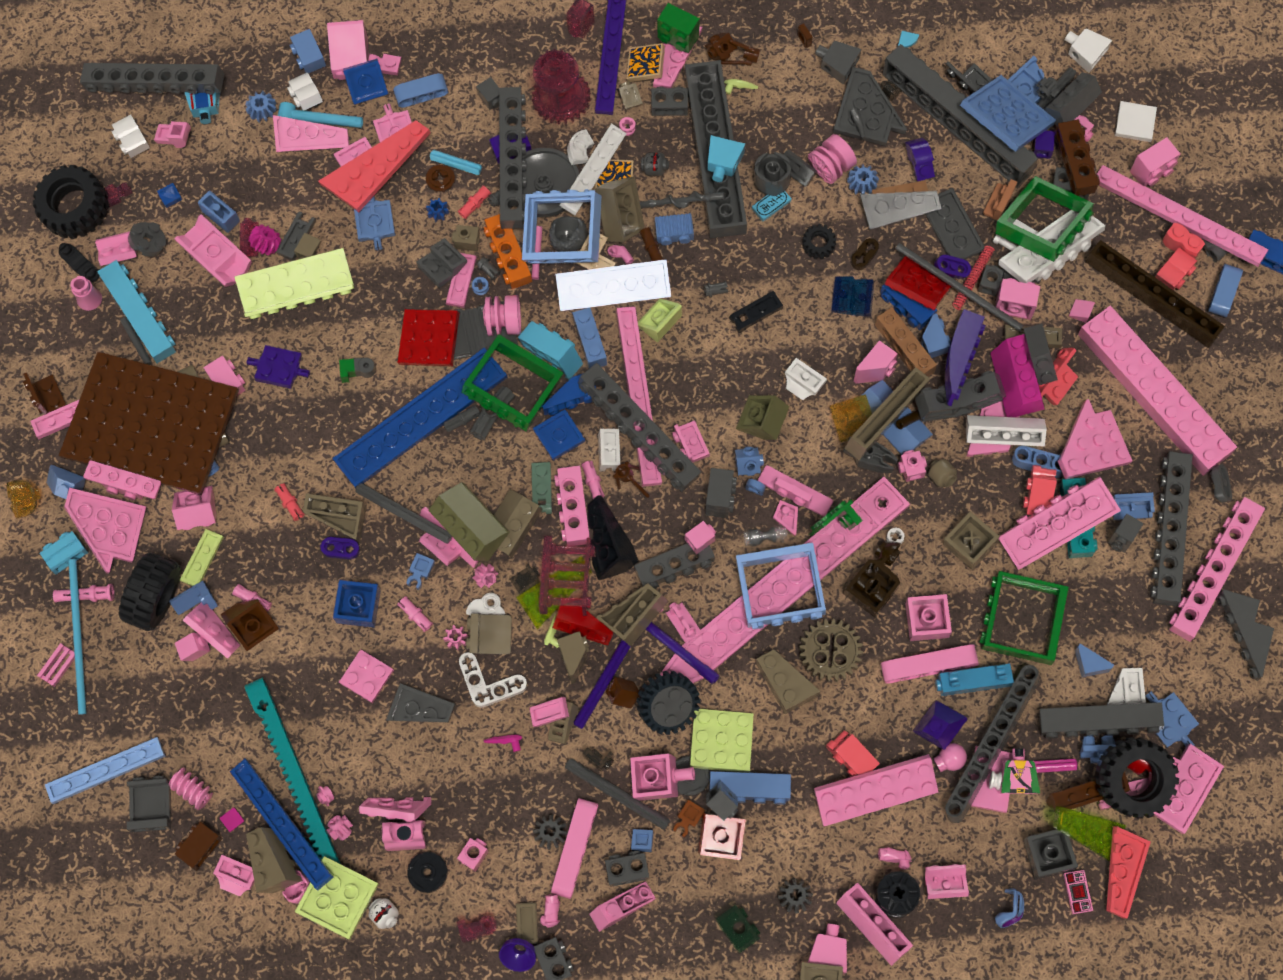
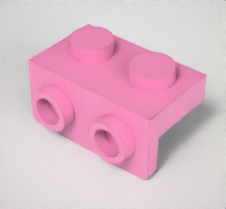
[672,421,710,463]
[924,864,969,899]

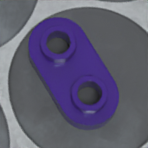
[934,255,971,279]
[320,537,360,559]

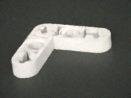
[459,652,527,708]

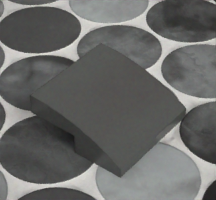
[416,238,467,288]

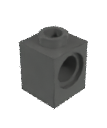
[978,265,1004,297]

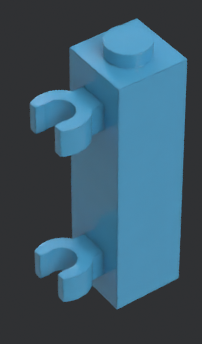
[935,663,1014,696]

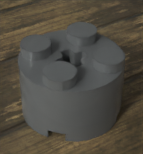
[754,152,791,196]

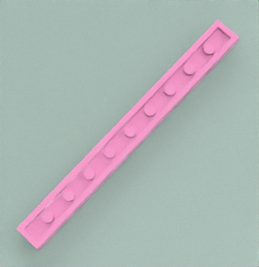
[1097,165,1269,267]
[616,307,662,487]

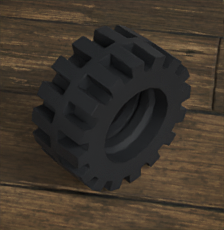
[802,224,836,260]

